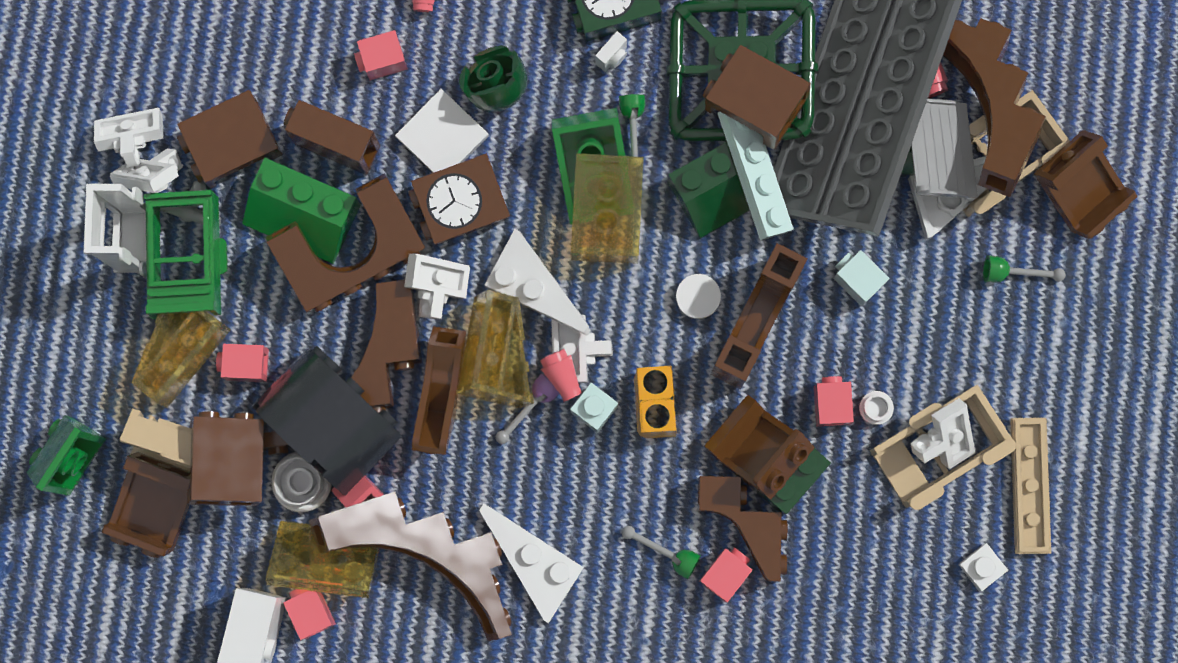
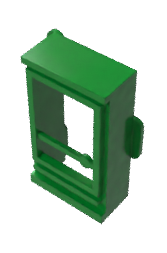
[144,190,228,320]

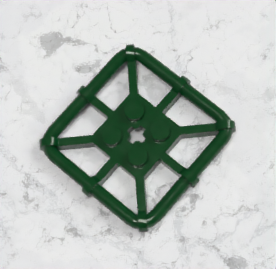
[666,0,818,141]

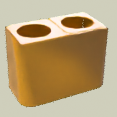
[634,366,677,438]

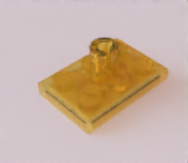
[266,521,379,598]

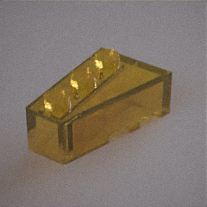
[457,290,534,409]
[131,311,231,408]

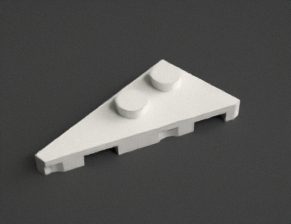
[908,156,987,240]
[485,229,591,336]
[479,504,584,623]

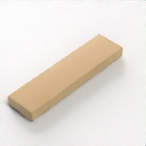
[1010,418,1051,554]

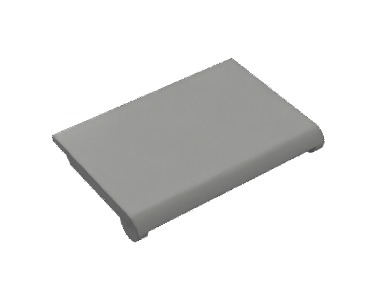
[911,99,978,198]

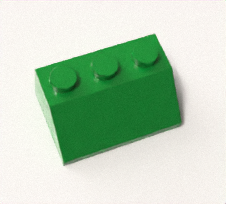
[242,157,361,264]

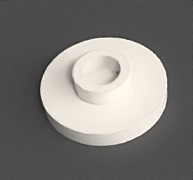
[676,274,721,319]

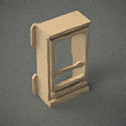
[963,90,1070,217]
[869,384,1016,510]
[120,408,192,472]

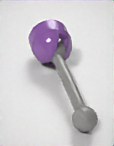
[496,373,559,444]

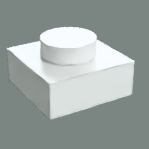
[595,31,627,72]
[958,543,1008,591]

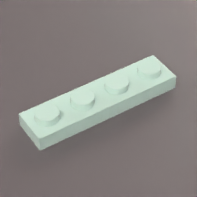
[718,112,794,240]

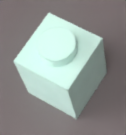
[833,250,890,306]
[570,383,618,433]

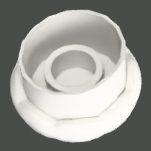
[272,452,332,512]

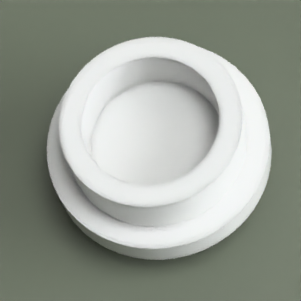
[859,391,894,425]

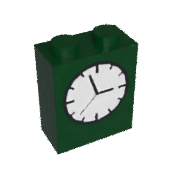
[567,0,662,42]

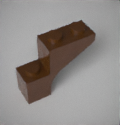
[412,326,466,455]
[698,476,788,582]

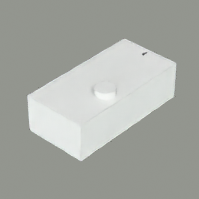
[217,588,288,663]

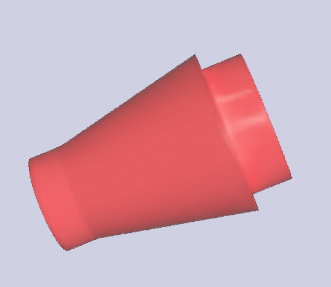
[540,349,582,402]

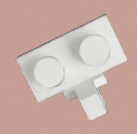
[94,108,163,168]
[110,148,183,193]
[404,254,470,319]
[551,315,613,383]
[911,398,975,469]

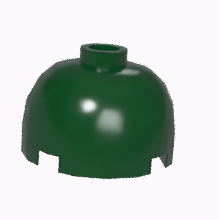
[459,45,527,113]

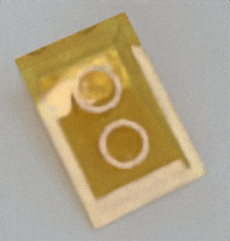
[571,154,644,264]

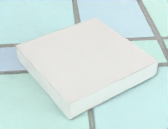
[395,89,489,173]

